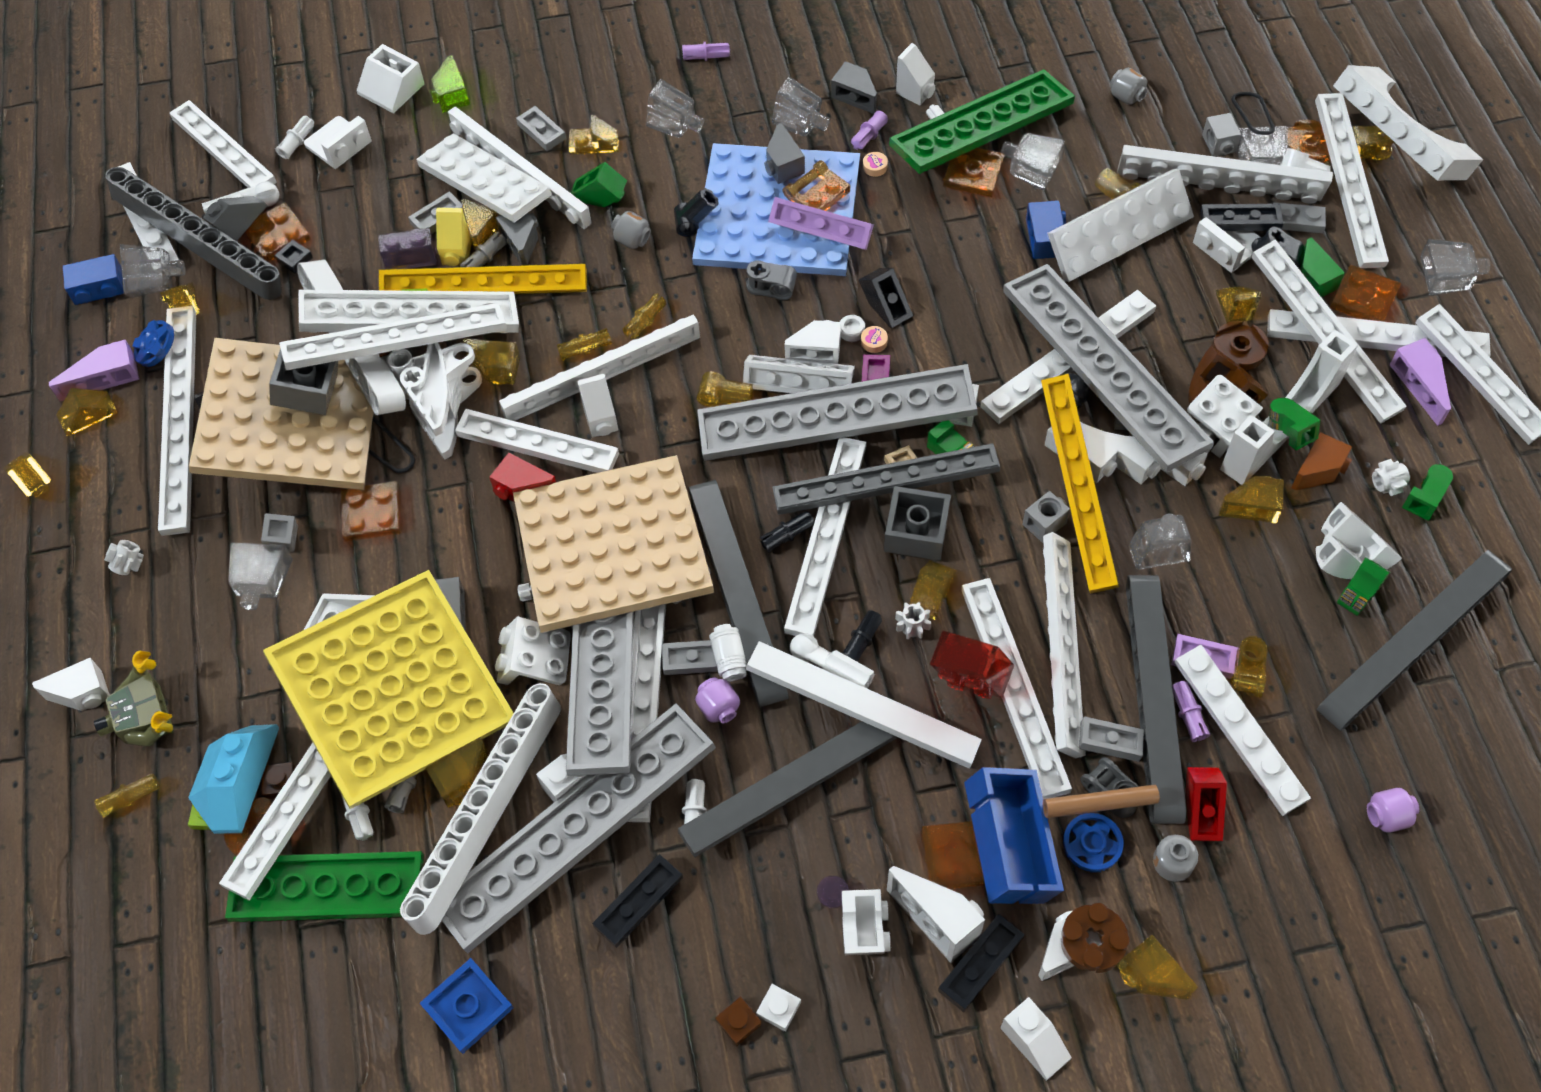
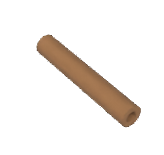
[1043,785,1160,818]

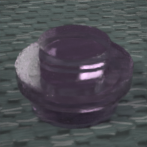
[817,876,849,908]

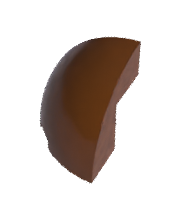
[1188,345,1269,405]

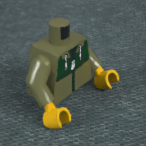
[94,651,174,747]

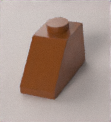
[1291,432,1352,490]

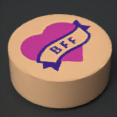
[863,152,888,177]
[861,326,888,353]

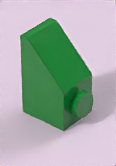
[570,162,627,208]
[1299,237,1345,298]

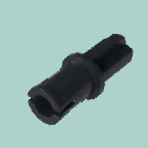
[759,512,814,553]
[842,610,882,662]

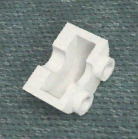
[842,889,890,955]

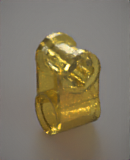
[1352,126,1395,160]
[1230,636,1268,698]

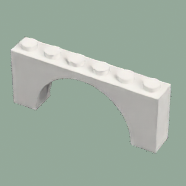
[1333,65,1483,181]
[1220,330,1358,486]

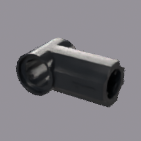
[674,188,719,237]

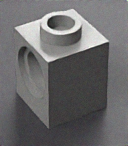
[1202,113,1241,156]
[1022,491,1070,543]
[261,513,298,553]

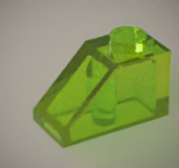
[430,55,470,113]

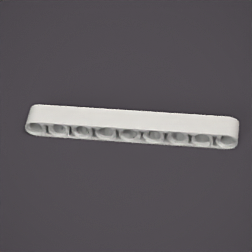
[297,260,406,415]
[400,683,561,935]

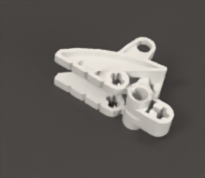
[383,343,482,460]

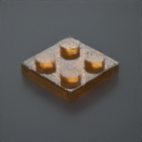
[943,148,1005,197]
[244,202,311,262]
[1330,264,1401,322]
[341,481,401,542]
[921,821,985,889]

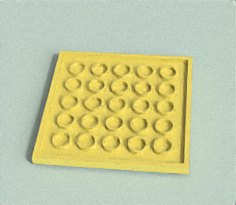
[263,570,514,809]

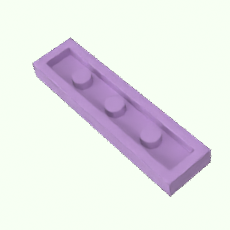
[768,197,874,250]

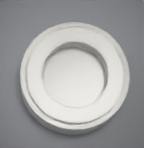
[840,315,865,342]

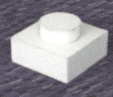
[756,984,801,1032]

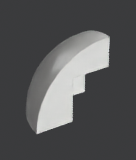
[1316,502,1402,579]

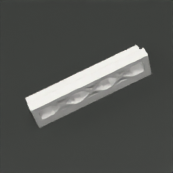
[743,355,855,393]

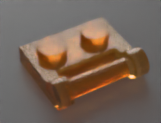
[782,160,851,211]

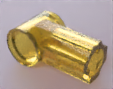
[1095,168,1141,200]
[696,371,753,407]

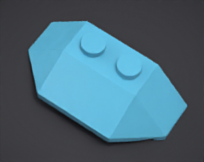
[188,724,279,834]

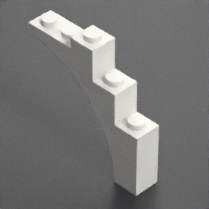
[1045,422,1220,486]

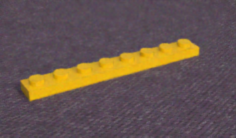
[379,264,587,294]
[1041,374,1119,594]

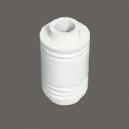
[709,624,747,682]

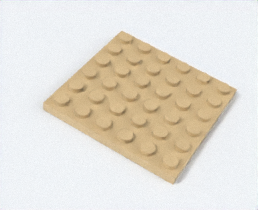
[189,338,374,490]
[513,455,714,633]

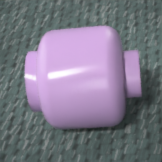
[695,677,740,724]
[1367,788,1419,832]

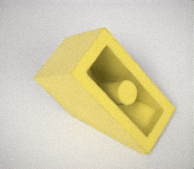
[436,208,472,266]

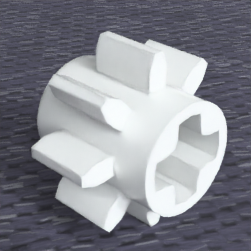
[1372,459,1410,496]
[104,540,144,575]
[895,602,931,639]

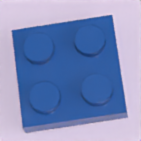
[420,958,514,1054]

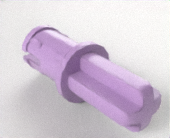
[682,42,730,61]
[851,111,888,150]
[1172,681,1210,742]

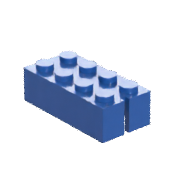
[964,767,1064,904]

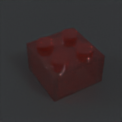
[930,631,1015,699]

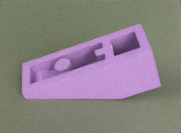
[1390,338,1451,426]
[49,340,139,402]

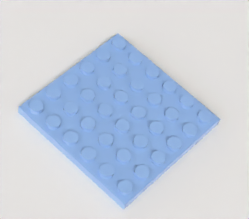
[692,143,860,276]

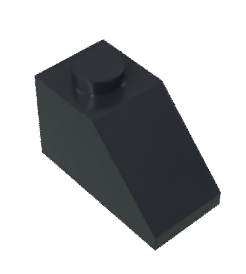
[859,268,913,328]

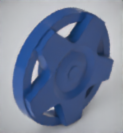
[132,320,174,367]
[1063,813,1124,873]

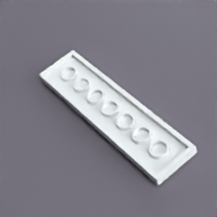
[1117,145,1333,204]
[299,290,519,333]

